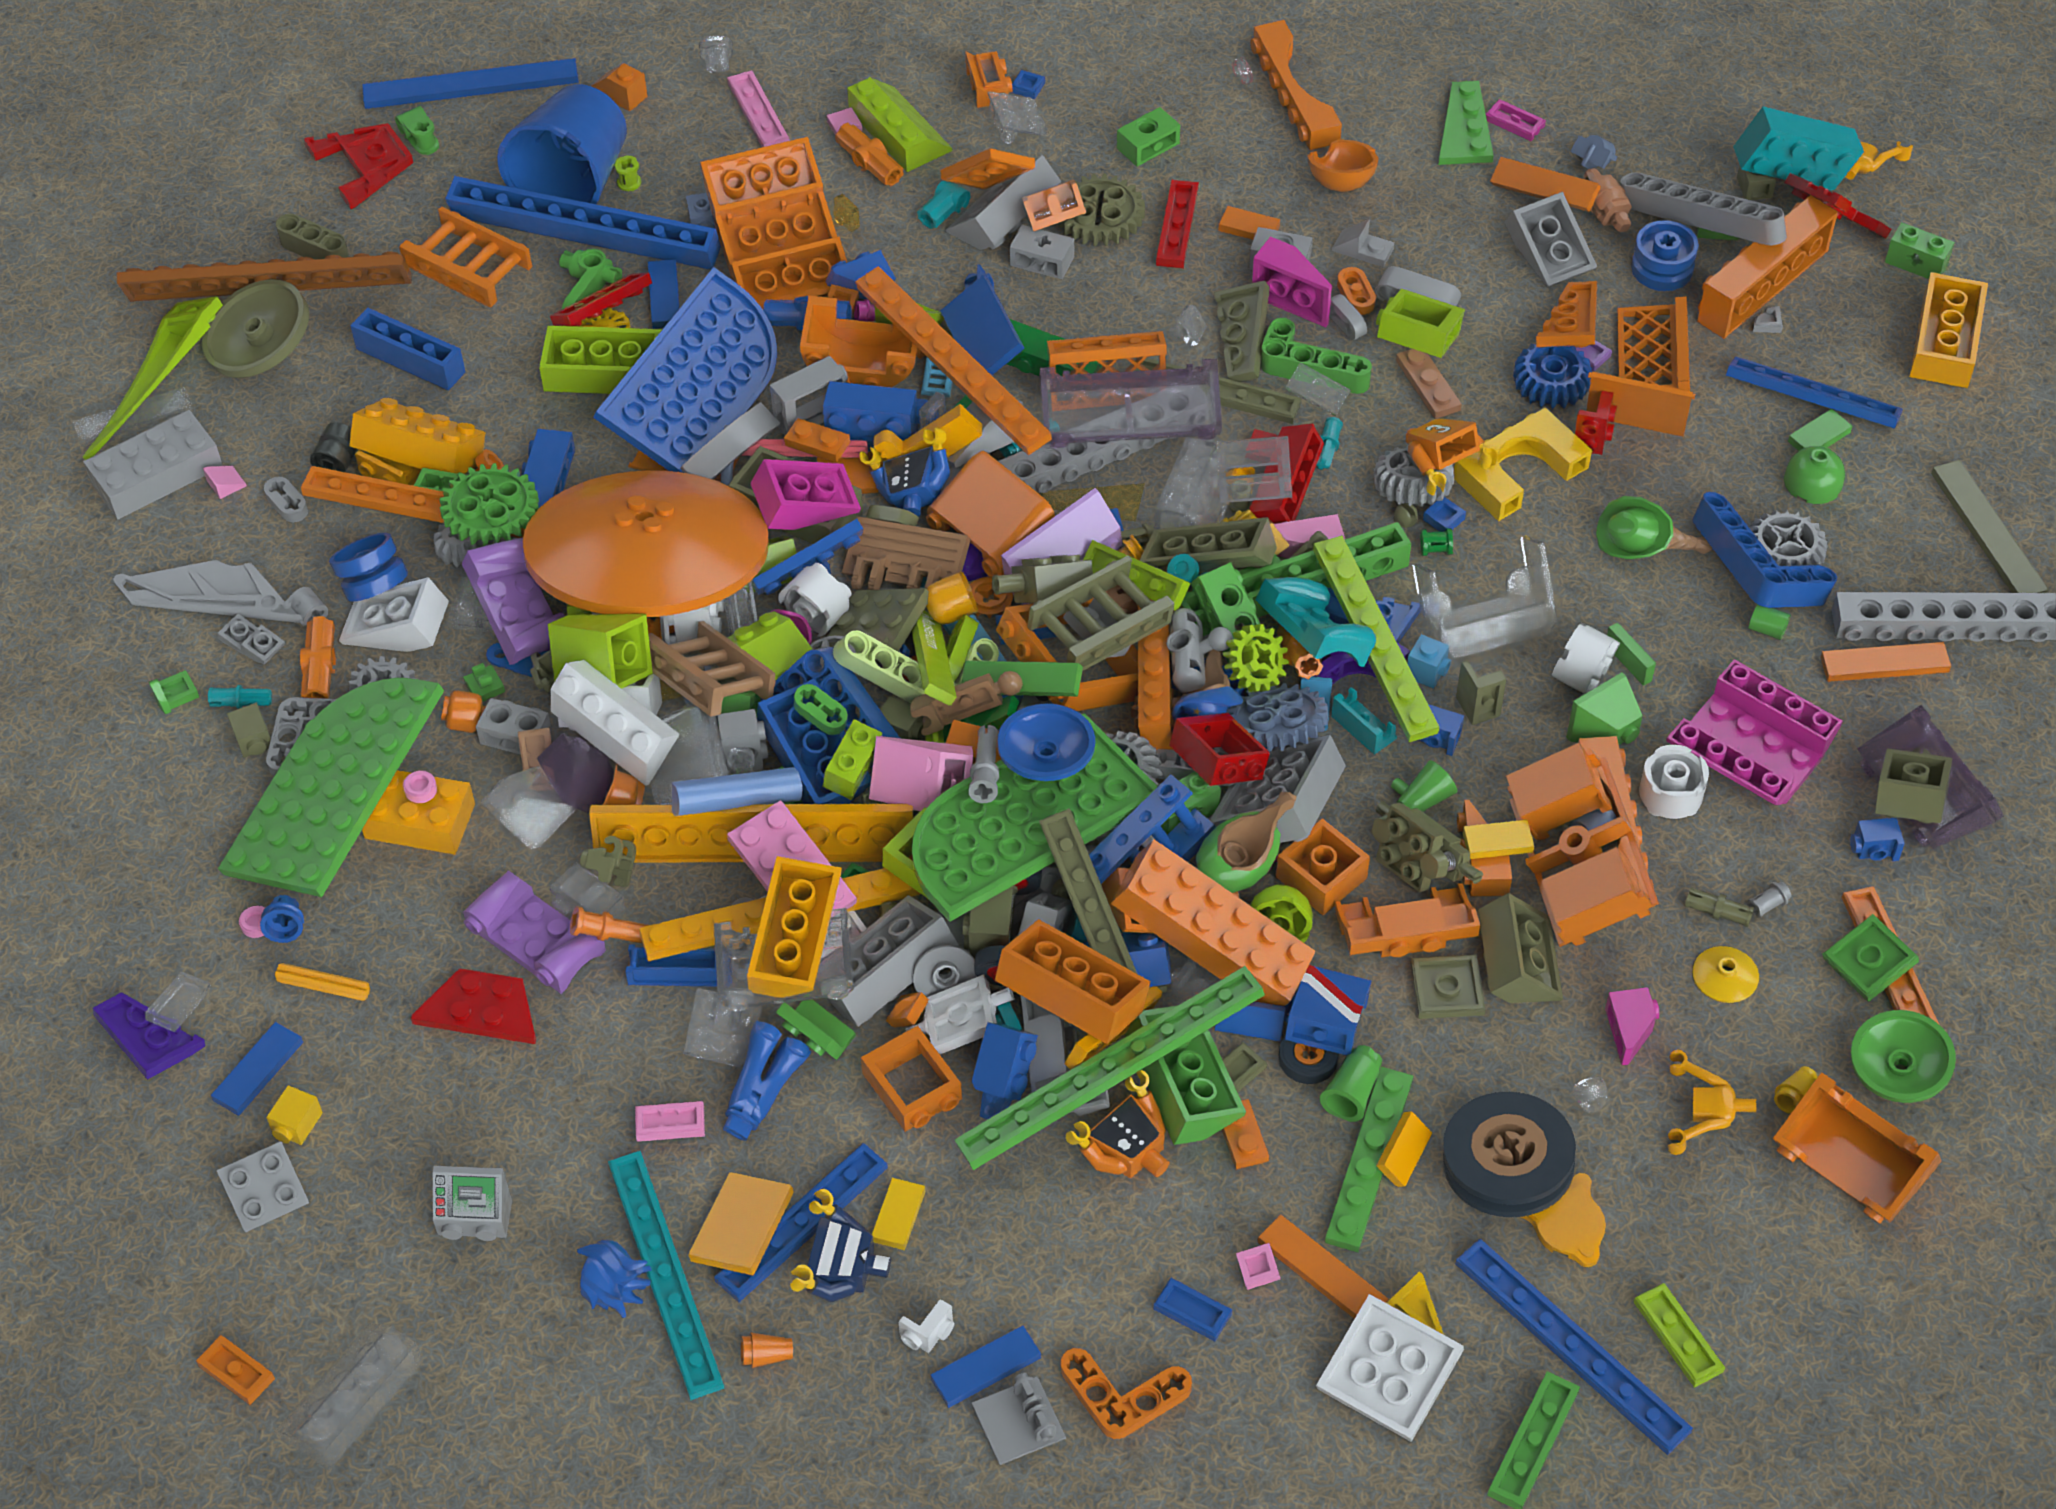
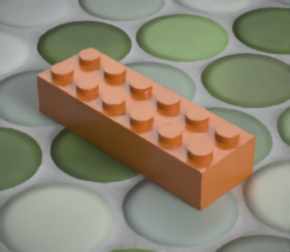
[1697,195,1838,339]
[1111,839,1316,1006]

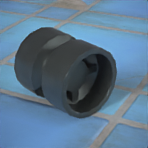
[310,422,358,472]

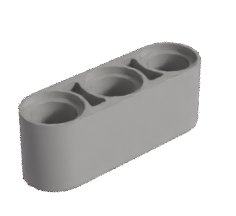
[1374,266,1461,306]

